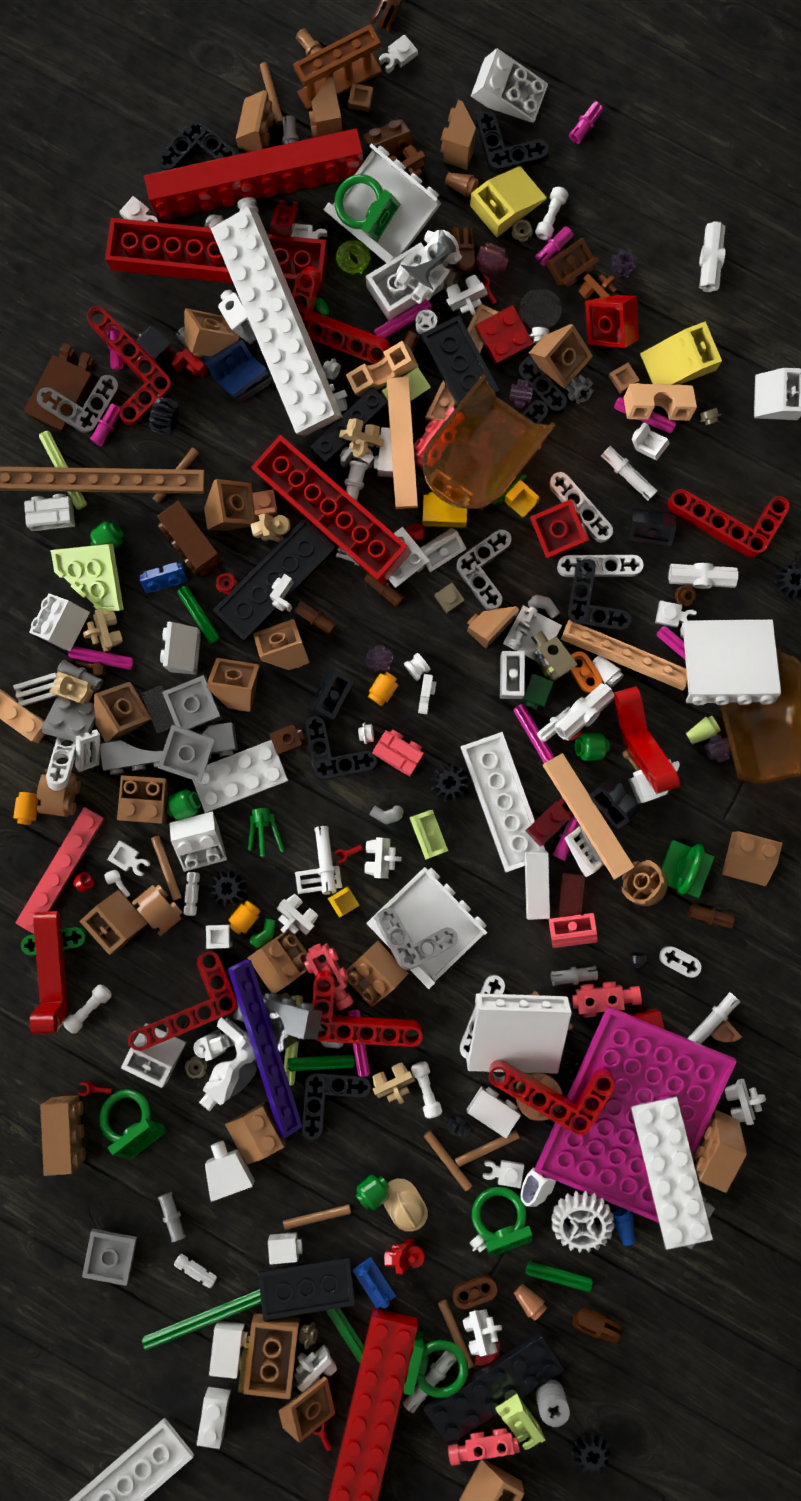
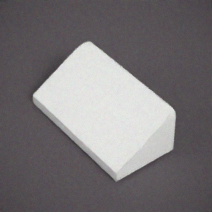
[420,528,466,572]

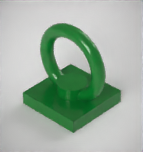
[335,174,401,242]
[661,840,715,898]
[99,1089,167,1159]
[472,1187,532,1258]
[404,1331,469,1398]

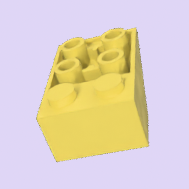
[470,166,547,238]
[640,321,722,385]

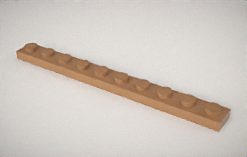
[0,467,205,494]

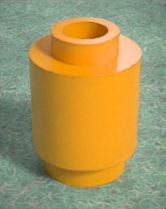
[368,672,398,706]
[13,792,39,825]
[228,900,260,934]

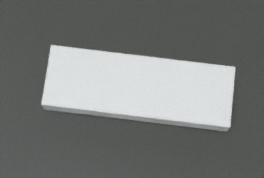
[525,851,550,920]

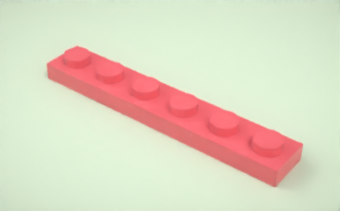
[15,807,105,934]

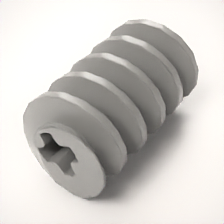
[536,1379,570,1427]

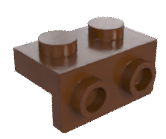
[363,119,414,158]
[546,238,600,286]

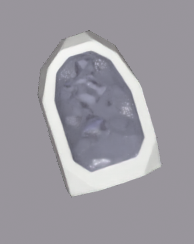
[521,1168,556,1207]

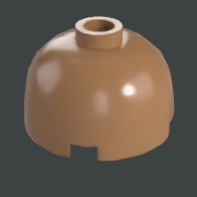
[621,860,668,907]

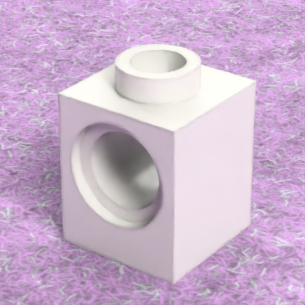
[268,1232,302,1264]

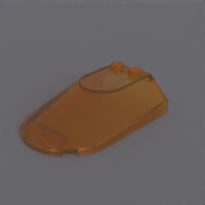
[423,374,555,509]
[720,648,801,784]

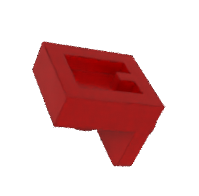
[171,348,208,379]

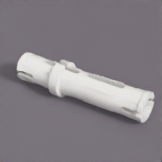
[601,446,658,501]
[314,826,337,895]
[687,992,741,1044]
[403,1351,457,1413]

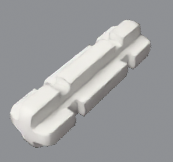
[184,872,200,916]
[174,1254,217,1288]

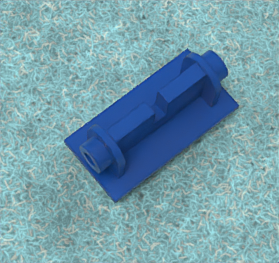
[140,562,188,594]
[352,1257,396,1309]

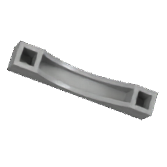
[100,722,238,775]

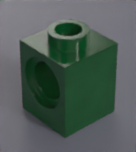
[522,674,553,710]

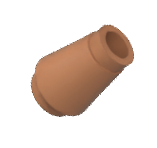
[445,172,478,197]
[513,1284,547,1321]

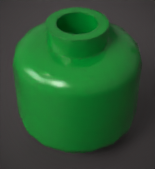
[90,522,124,550]
[575,732,610,761]
[166,789,201,821]
[355,1175,390,1210]

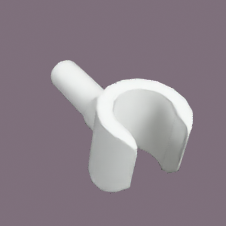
[105,870,130,898]

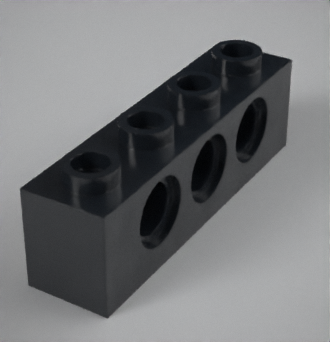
[310,386,388,469]

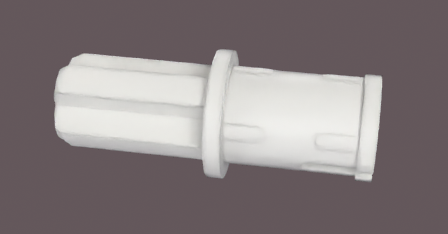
[537,707,570,742]

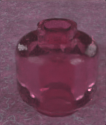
[475,243,508,276]

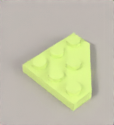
[51,544,124,612]

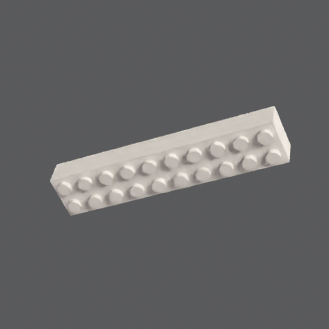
[211,207,343,436]

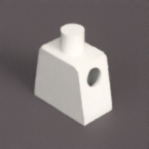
[218,290,256,344]
[205,1141,255,1202]

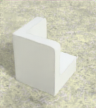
[206,925,232,949]

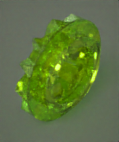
[336,240,371,275]

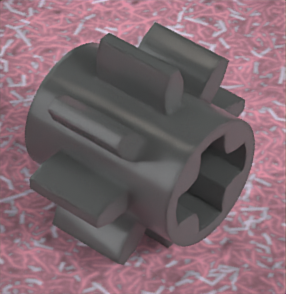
[566,374,594,404]

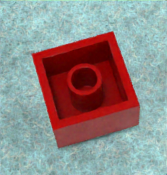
[530,499,591,559]

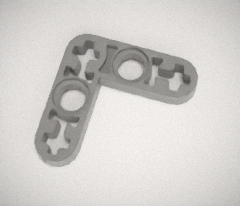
[37,375,118,433]
[456,530,512,610]
[376,908,458,970]

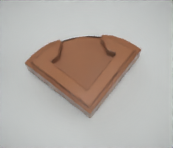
[710,1020,742,1042]

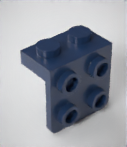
[204,337,267,397]

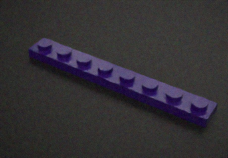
[228,960,302,1138]

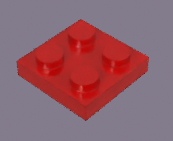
[475,305,533,365]

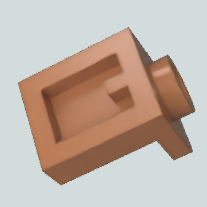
[252,489,278,520]

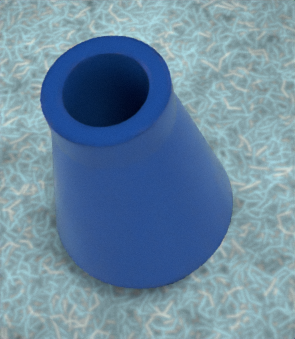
[612,1208,636,1246]

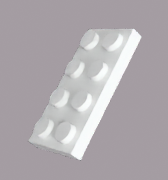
[193,740,288,813]

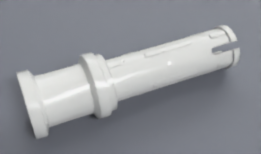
[345,461,369,501]

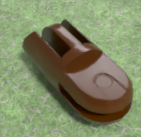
[370,0,404,33]
[452,227,476,274]
[572,1307,623,1343]

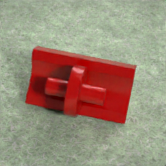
[385,1238,425,1274]

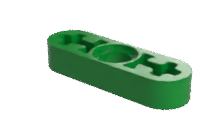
[21,927,88,955]

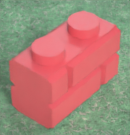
[372,729,424,777]
[549,913,597,948]

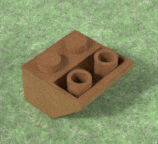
[236,90,274,152]
[441,100,476,170]
[117,775,168,824]
[80,890,148,955]
[248,929,307,994]
[346,941,409,1007]
[459,1459,524,1501]

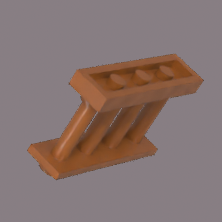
[293,24,382,111]

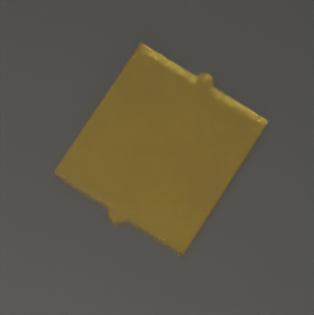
[238,1336,250,1392]

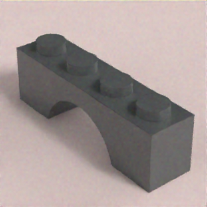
[233,993,322,1039]

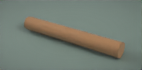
[260,62,283,126]
[152,448,199,504]
[151,835,182,901]
[424,1130,472,1191]
[455,1130,520,1167]
[283,1204,351,1230]
[438,1300,474,1369]

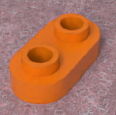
[569,652,602,693]

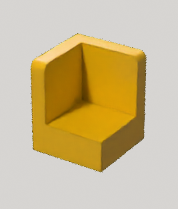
[504,480,540,518]
[328,887,359,918]

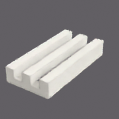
[13,673,58,706]
[75,730,100,772]
[295,866,342,894]

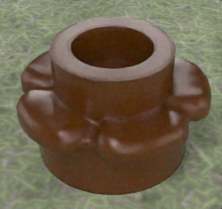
[675,584,696,606]

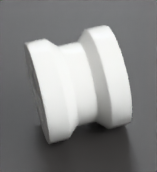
[416,310,437,335]
[404,653,431,681]

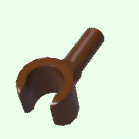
[76,660,106,676]

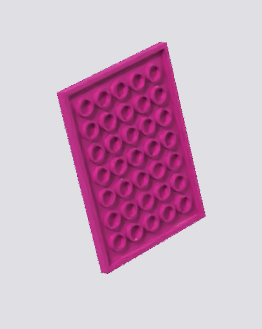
[535,1006,737,1223]

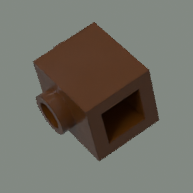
[269,724,305,756]

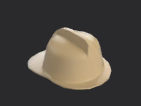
[383,1178,428,1231]

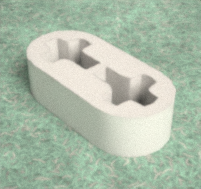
[659,946,701,977]

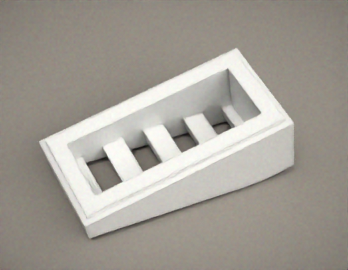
[565,826,604,877]

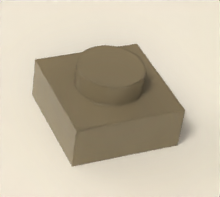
[434,583,465,614]

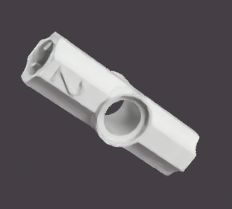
[699,222,725,292]
[668,563,738,589]
[554,683,614,741]

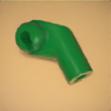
[303,297,329,316]
[249,919,276,948]

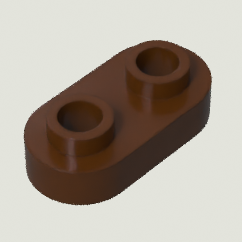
[453,1275,497,1309]

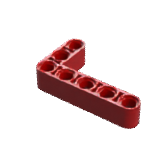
[292,266,391,364]
[87,306,171,426]
[667,489,789,558]
[614,686,680,794]
[30,911,68,1035]
[128,951,236,1051]
[313,971,423,1047]
[489,1060,615,1135]

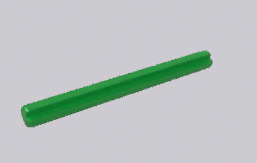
[142,1289,261,1350]

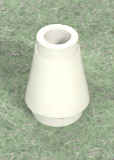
[592,656,624,687]

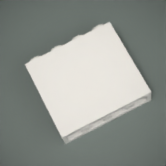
[323,143,441,263]
[680,620,781,705]
[366,867,487,989]
[466,993,571,1074]

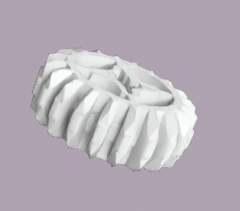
[552,1190,614,1253]

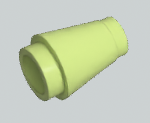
[686,716,721,744]

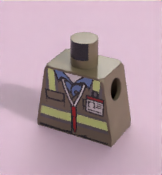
[531,630,578,681]

